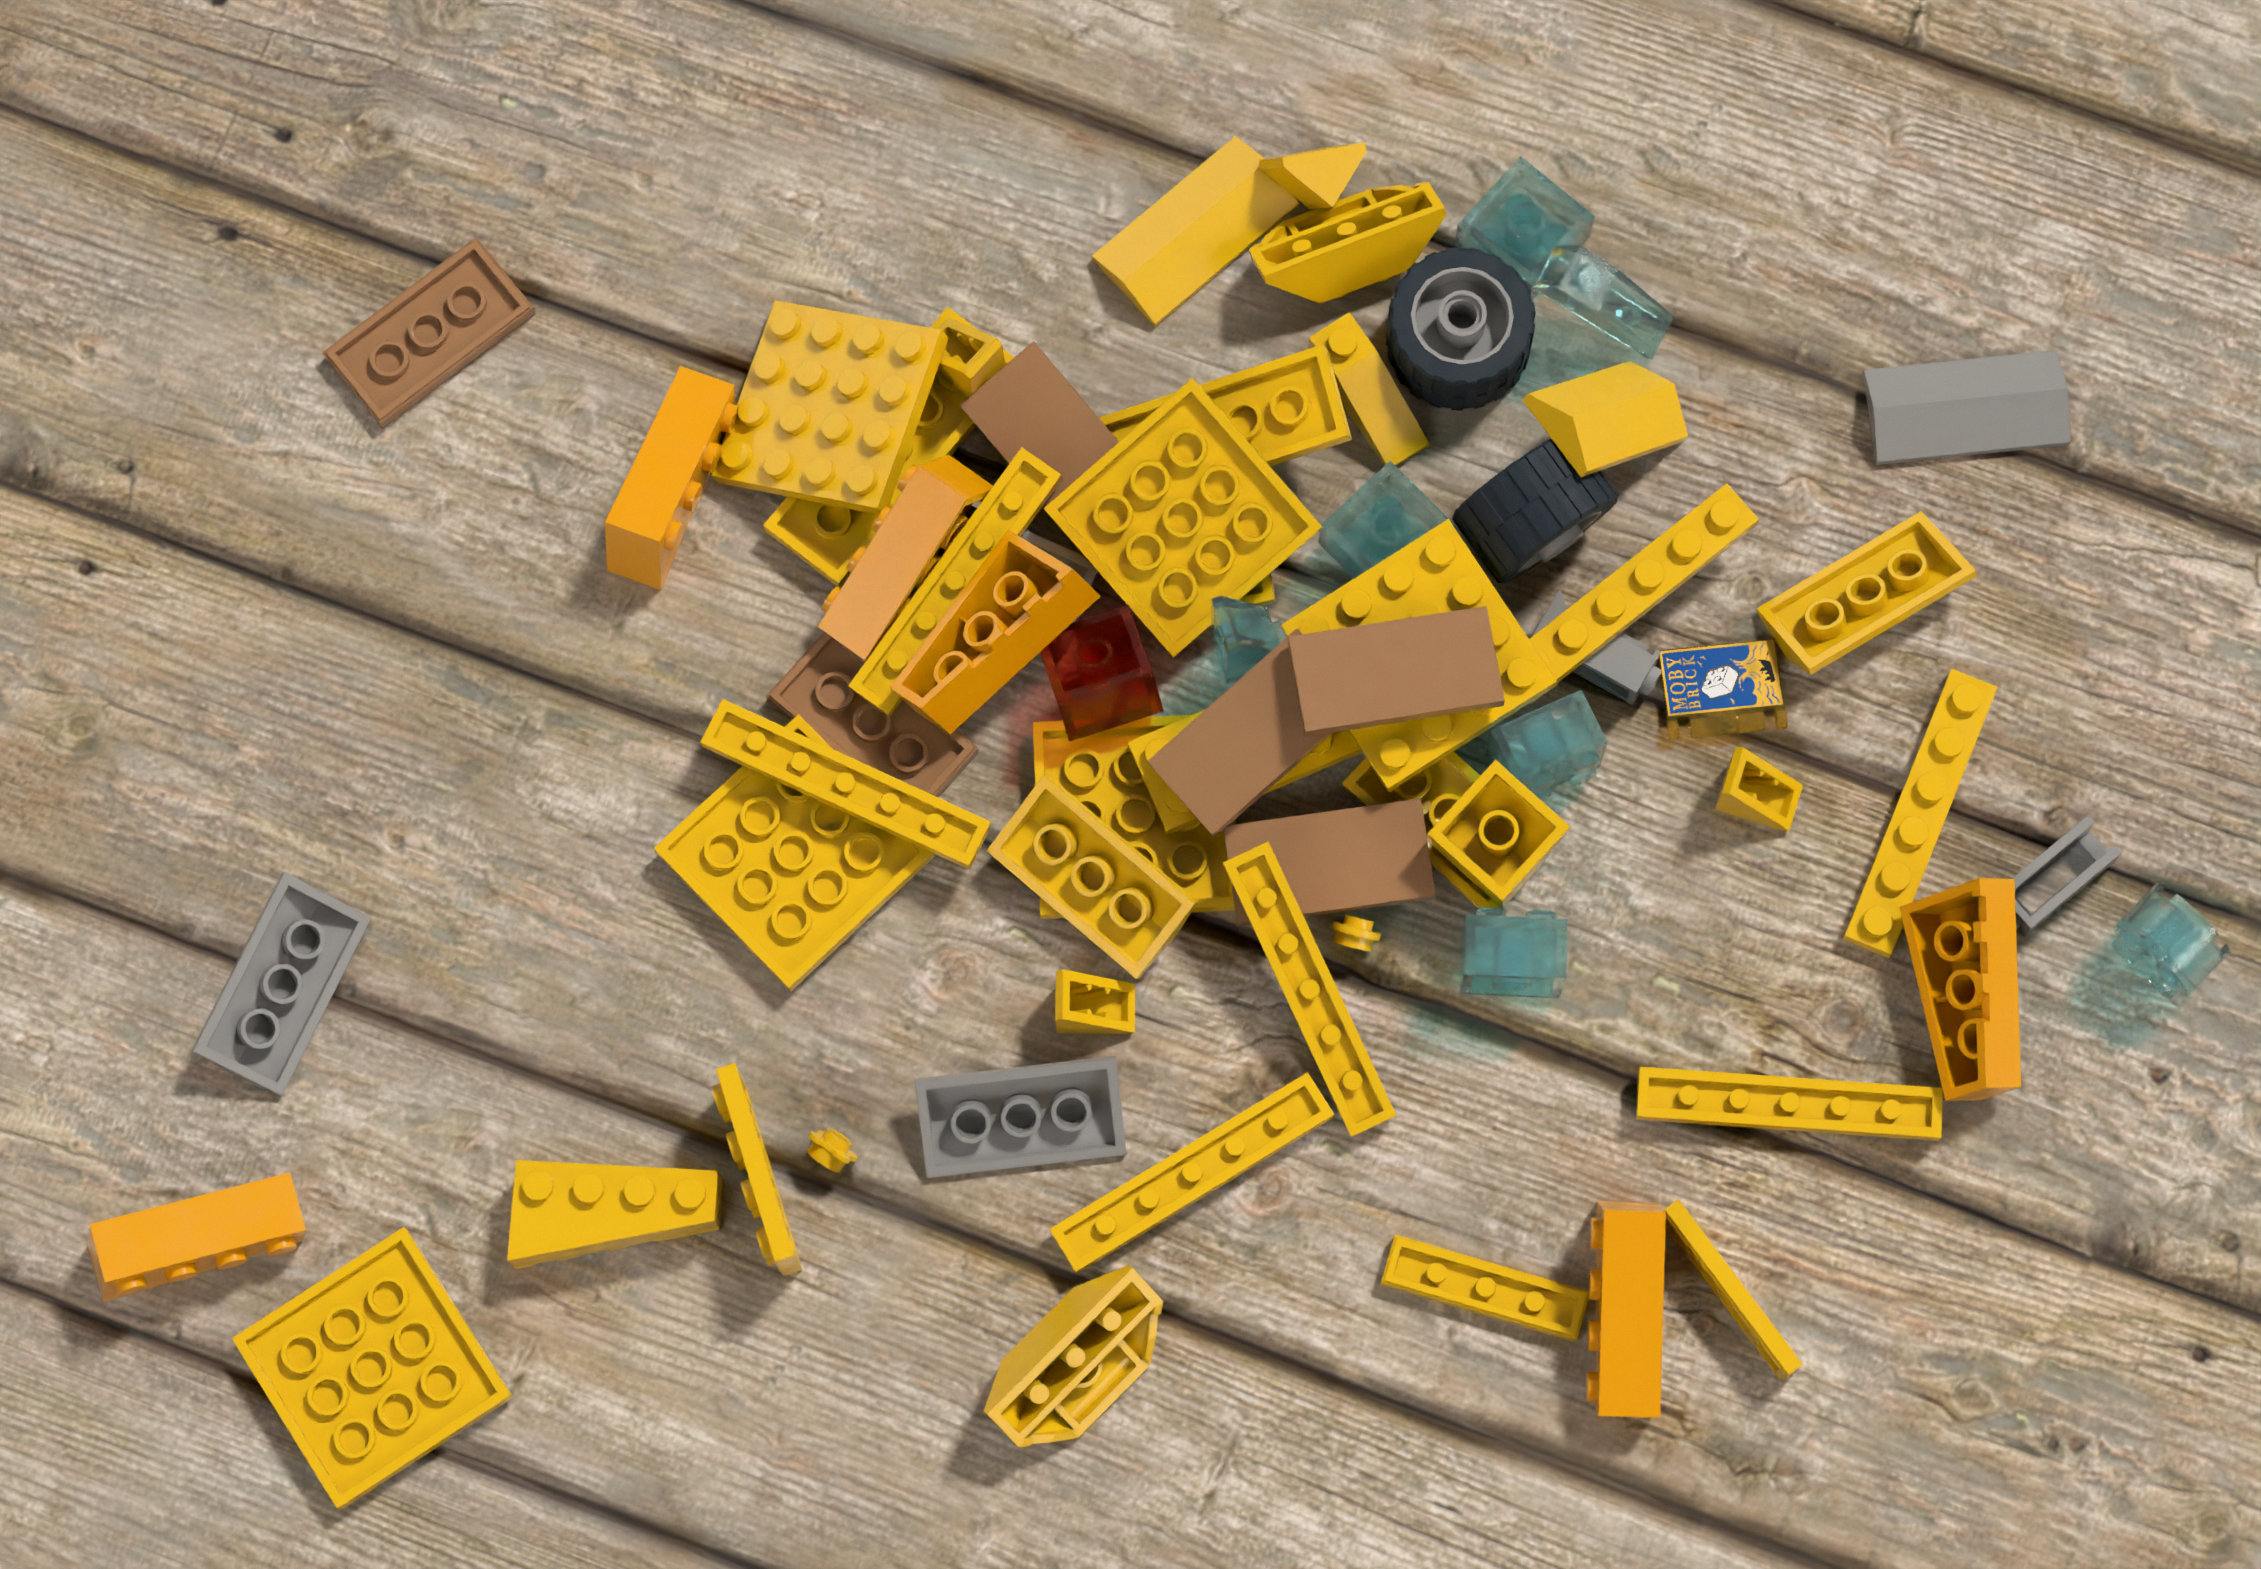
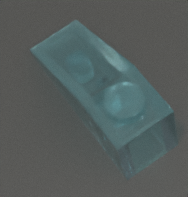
[1533,245,1674,359]
[1211,596,1287,684]

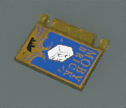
[1658,638,1788,741]

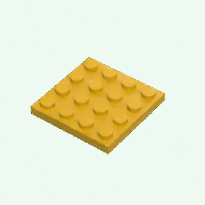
[711,300,949,515]
[1043,378,1323,658]
[1281,519,1558,792]
[653,714,935,992]
[1033,715,1236,919]
[231,1226,514,1511]

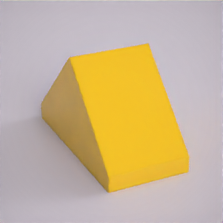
[1259,142,1367,209]
[937,318,1005,397]
[1715,747,1803,831]
[1055,969,1135,1034]

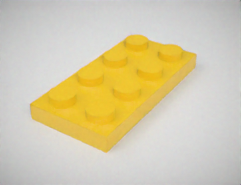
[711,1063,803,1276]

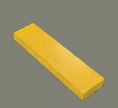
[1664,1199,1803,1380]
[1380,1234,1589,1343]

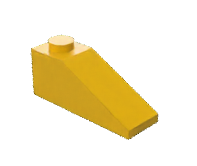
[1308,312,1429,472]

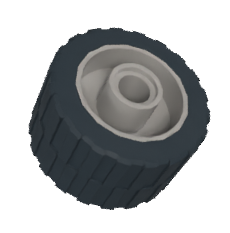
[1386,247,1536,411]
[1452,439,1618,584]

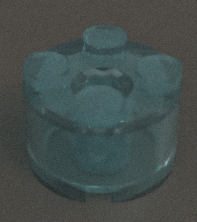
[2111,883,2230,1000]

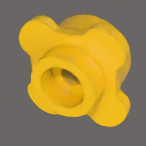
[806,1128,858,1173]

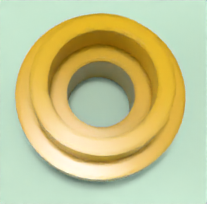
[1331,914,1381,952]

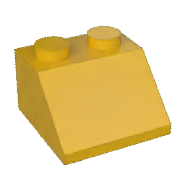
[1427,759,1571,909]

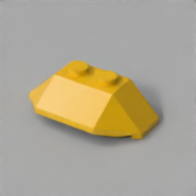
[1249,182,1447,304]
[984,1265,1163,1448]

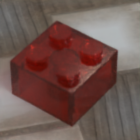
[1040,605,1164,742]

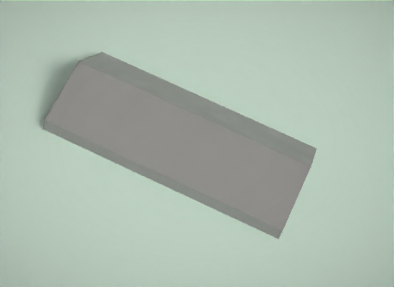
[1863,350,2071,465]
[191,872,371,1096]
[915,1056,1127,1178]

